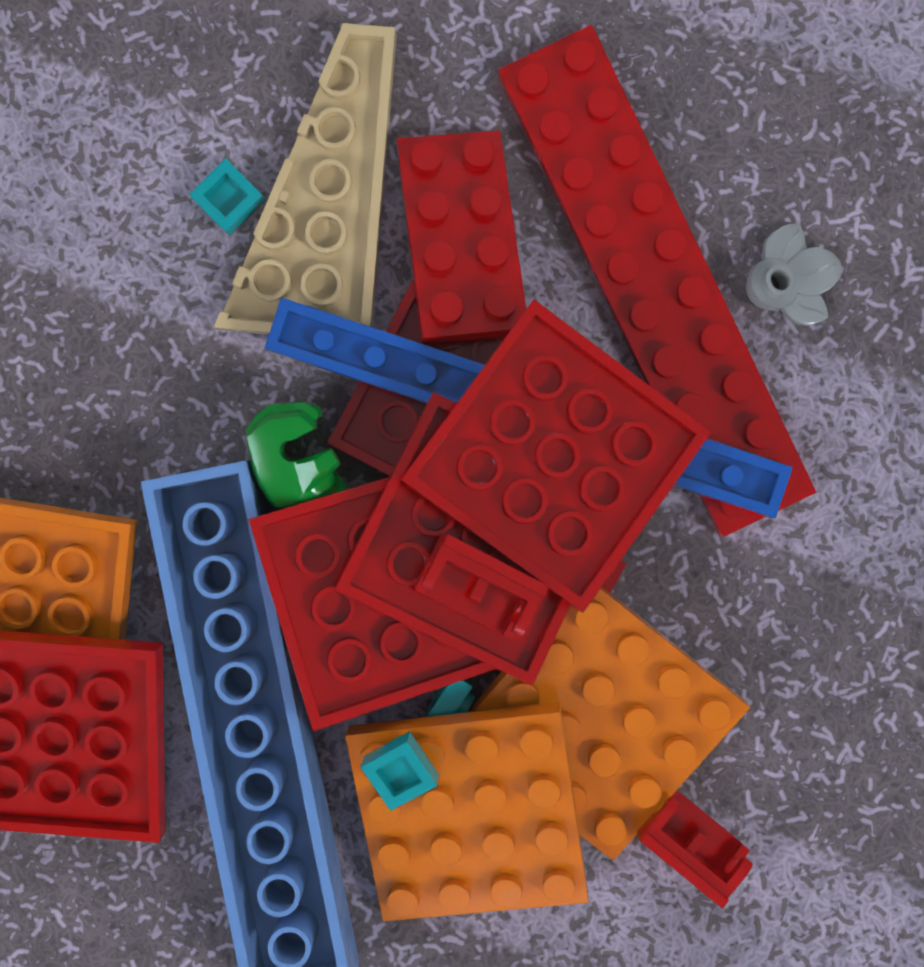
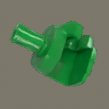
[246,401,348,508]

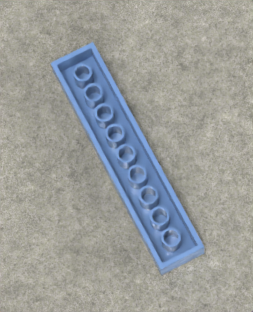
[141,460,360,967]

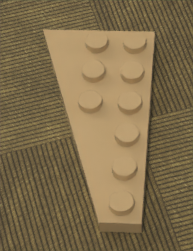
[213,23,397,334]

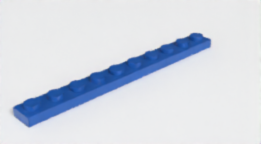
[264,297,793,518]

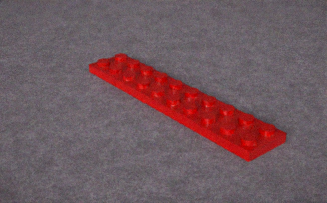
[498,24,817,537]

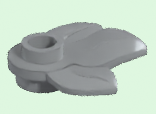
[746,223,842,326]

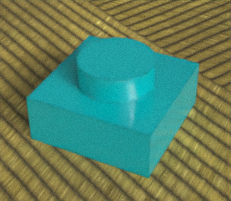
[189,158,266,236]
[425,677,475,717]
[360,731,439,811]

